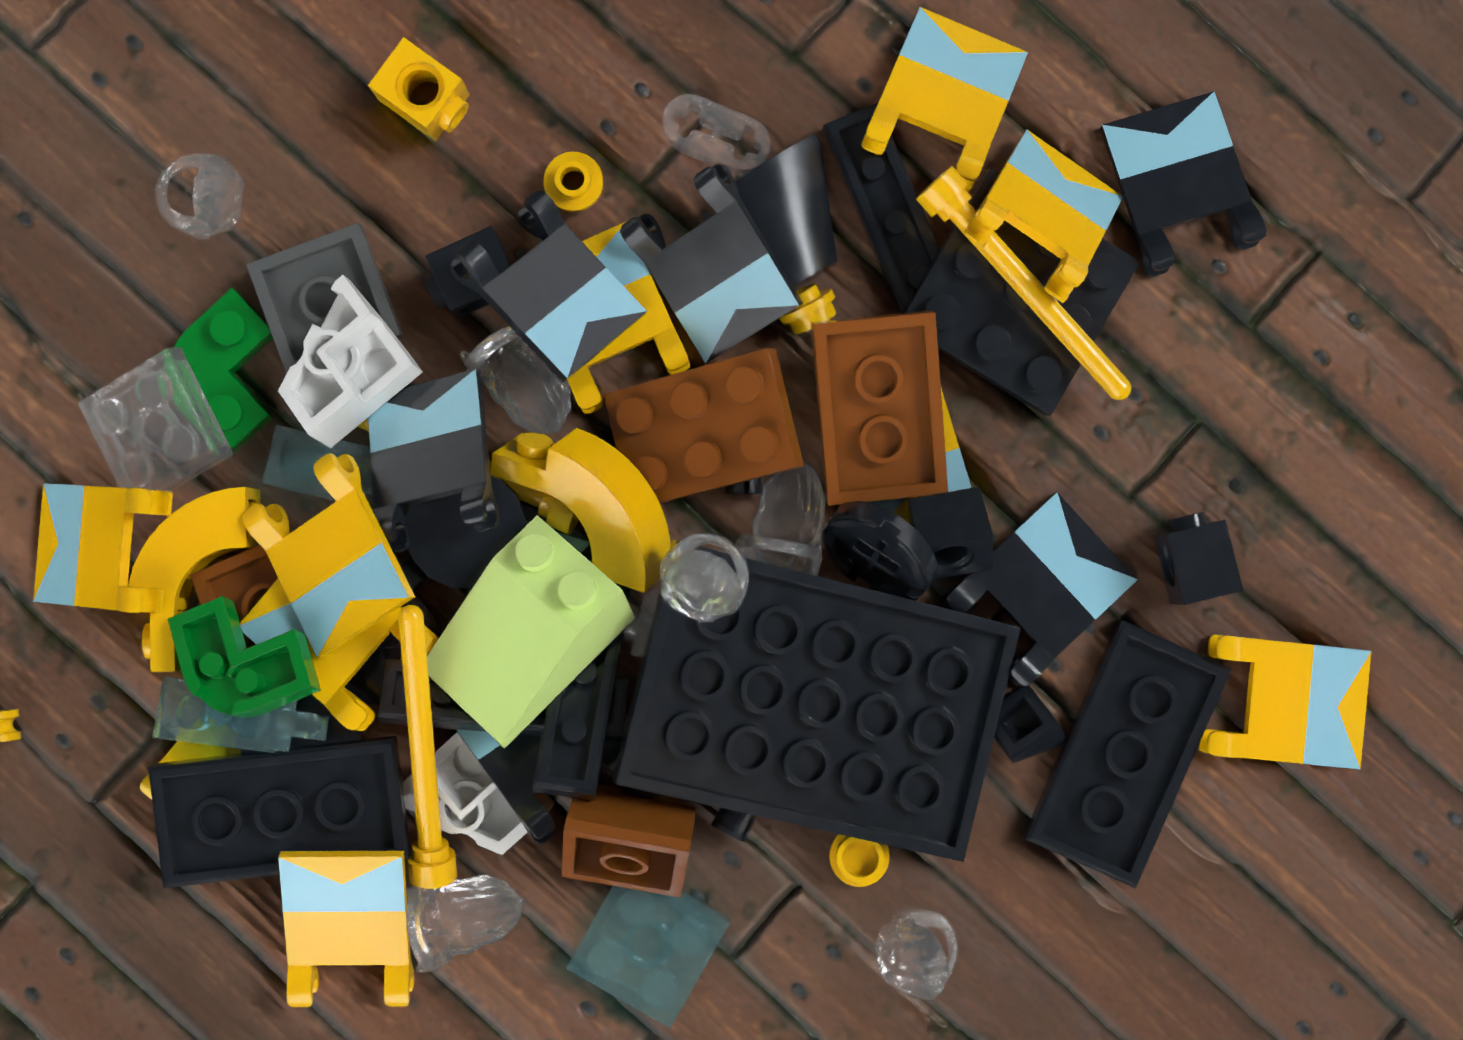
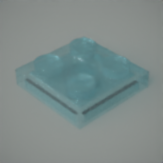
[566,886,730,1029]

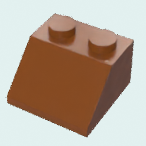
[562,785,697,898]

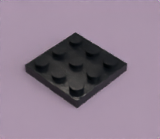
[902,168,1140,416]

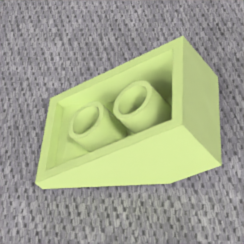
[427,515,635,749]

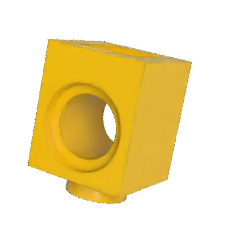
[368,37,470,142]

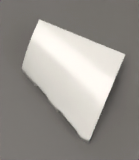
[278,275,423,448]
[402,733,555,855]

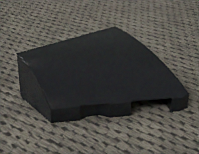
[735,134,837,290]

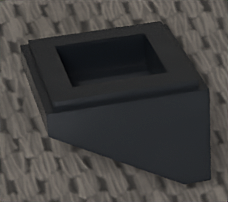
[994,685,1066,764]

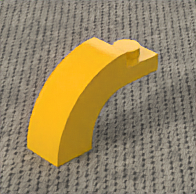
[490,428,671,593]
[128,487,261,672]

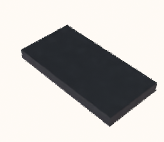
[1023,620,1232,889]
[148,735,411,888]

